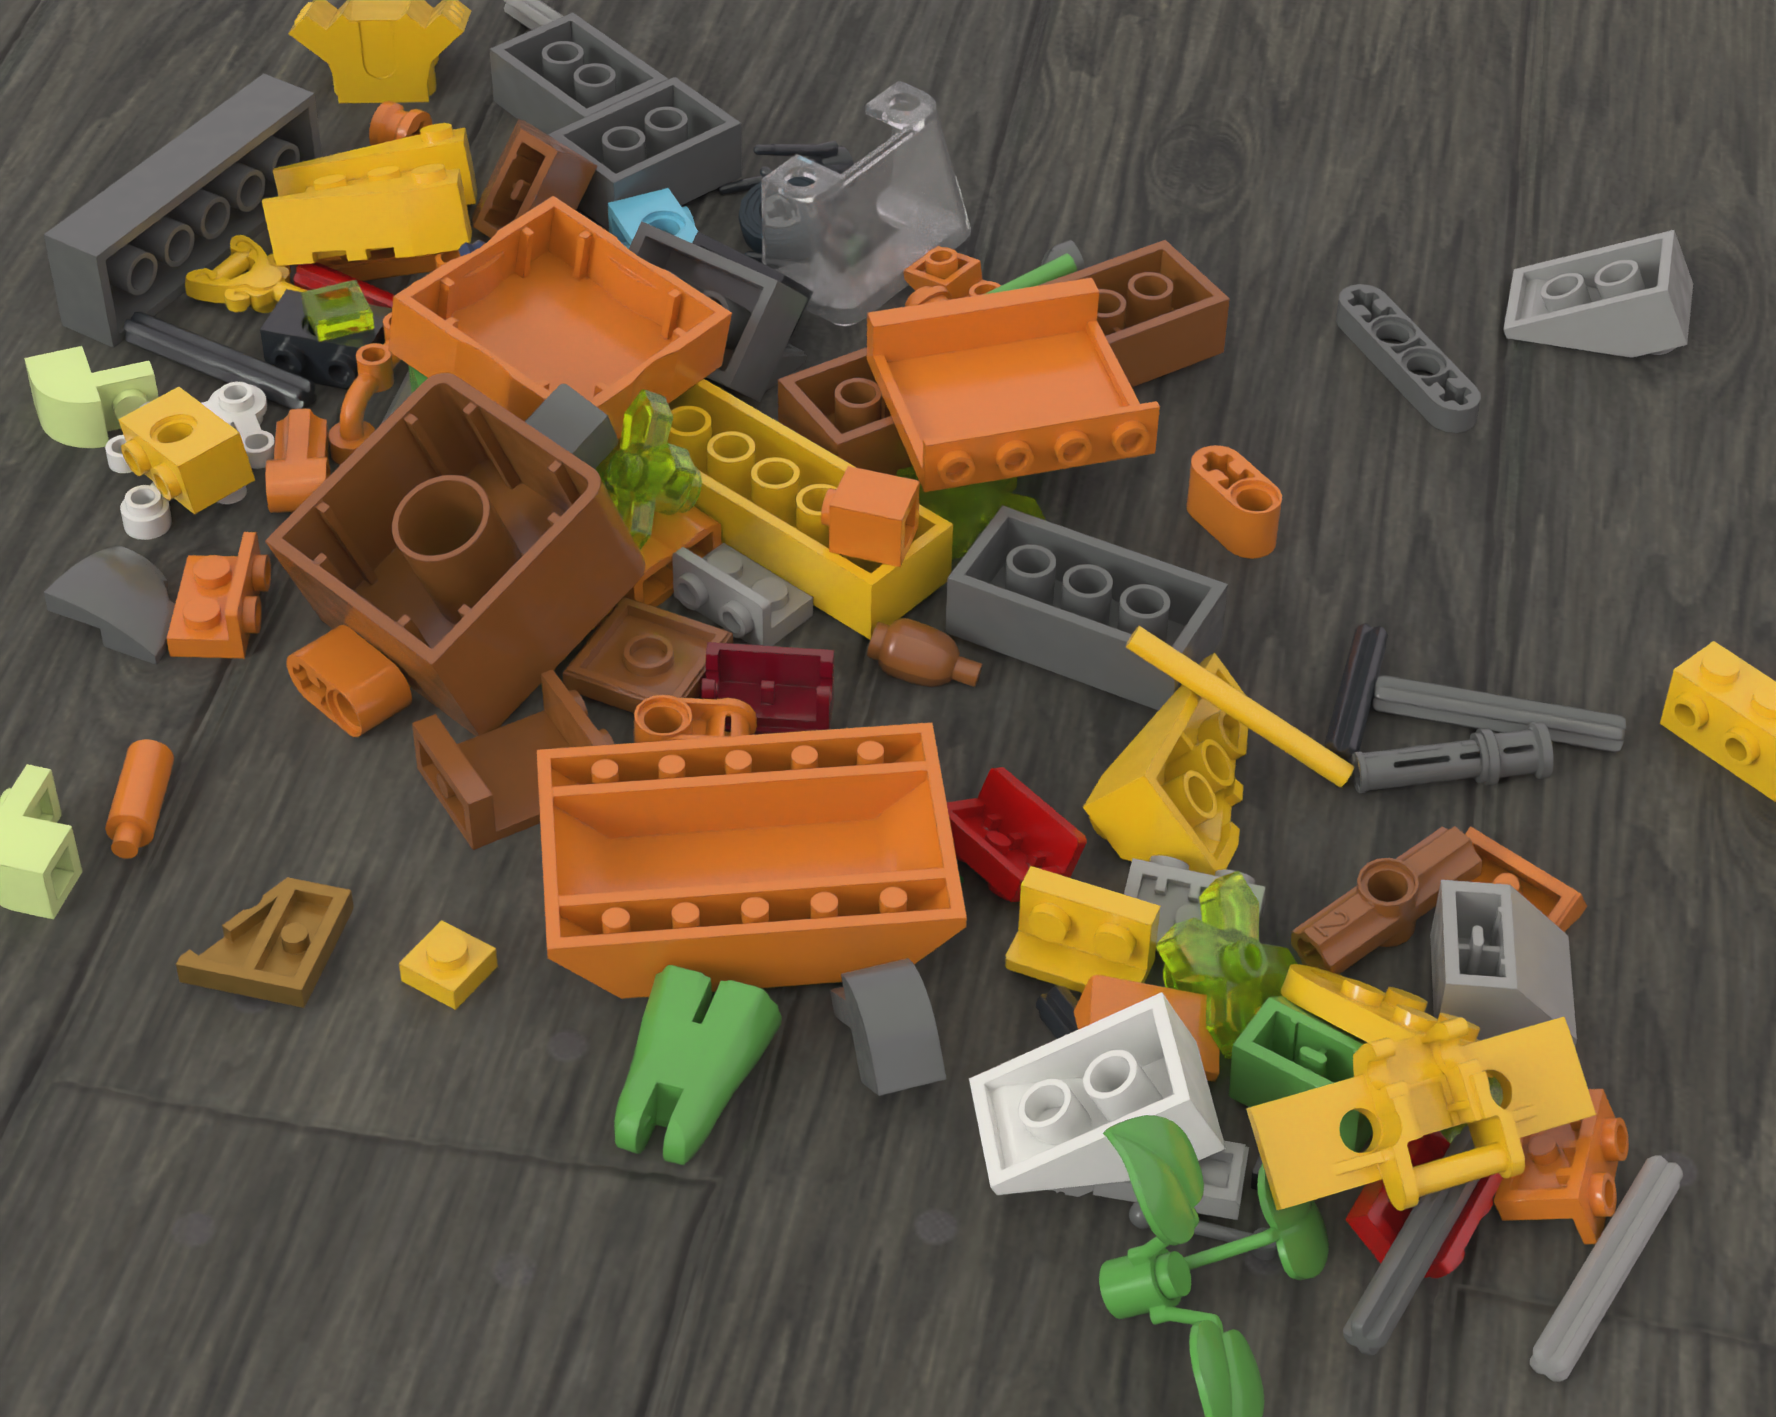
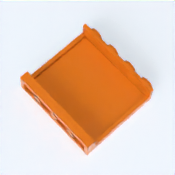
[867,278,1160,492]

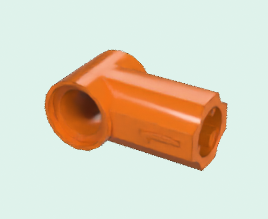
[265,409,331,513]

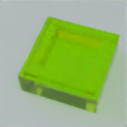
[301,280,374,342]

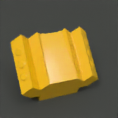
[288,0,471,103]

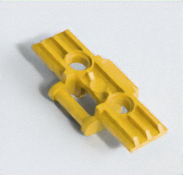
[1246,1017,1596,1211]

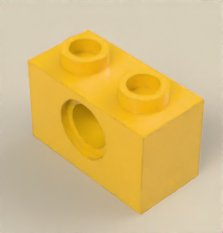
[118,387,255,514]

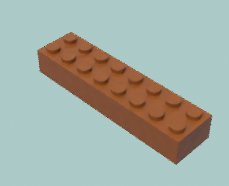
[778,240,1230,476]

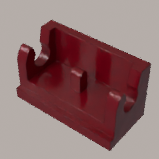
[701,642,834,735]

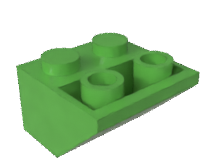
[1229,996,1373,1153]

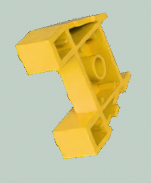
[262,123,478,266]

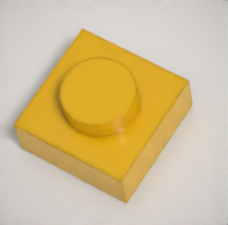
[399,920,498,1010]

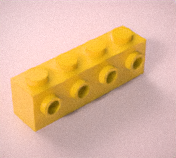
[1660,641,1776,802]

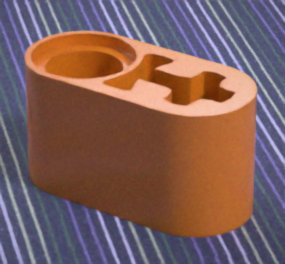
[1187,445,1282,559]
[286,625,412,737]

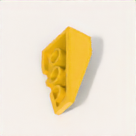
[1083,653,1248,876]

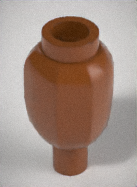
[867,618,983,687]

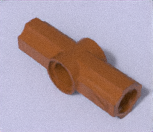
[1291,826,1482,974]

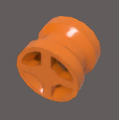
[369,101,433,146]

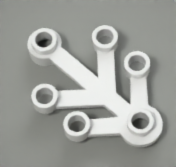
[105,382,275,540]

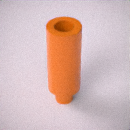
[105,739,174,859]

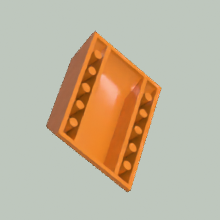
[537,723,967,999]

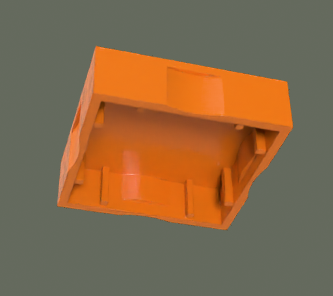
[388,196,732,439]

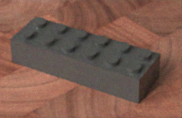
[44,73,322,348]

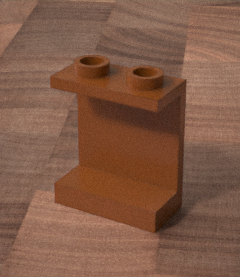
[412,669,614,850]

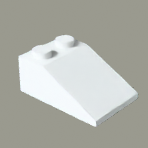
[969,992,1226,1195]

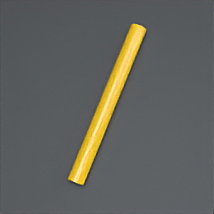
[1125,626,1354,788]

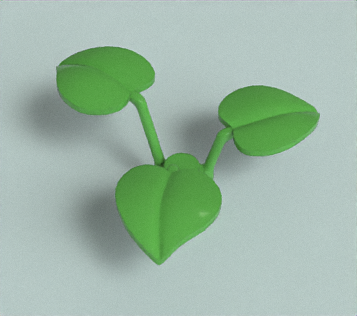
[1099,1115,1329,1417]

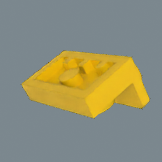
[1005,866,1161,993]

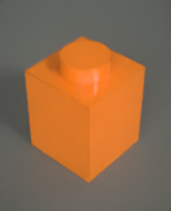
[821,466,920,567]

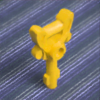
[185,235,344,313]

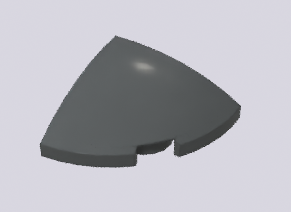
[44,545,175,665]

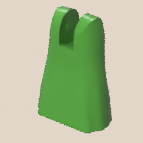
[614,965,782,1165]

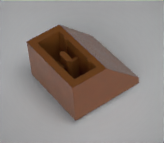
[472,119,598,238]

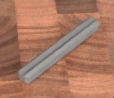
[1530,1155,1683,1382]

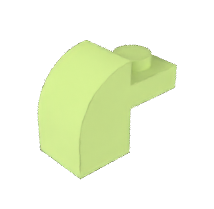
[24,346,158,448]
[0,764,82,920]

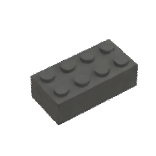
[945,506,1228,710]

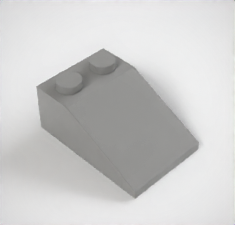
[1503,230,1693,358]

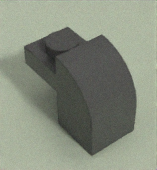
[830,958,947,1096]

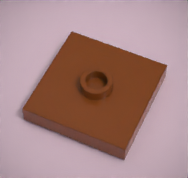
[563,597,733,713]

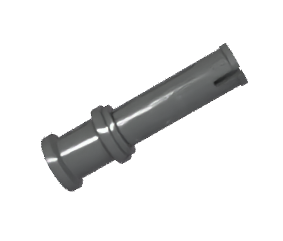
[1351,722,1553,793]

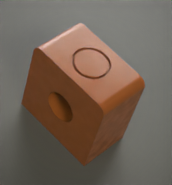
[265,373,645,736]

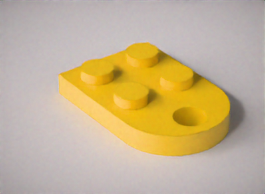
[1280,964,1493,1078]

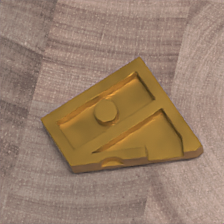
[176,877,354,1008]

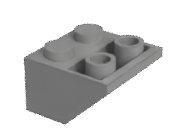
[1430,880,1577,1046]

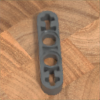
[1336,284,1481,433]

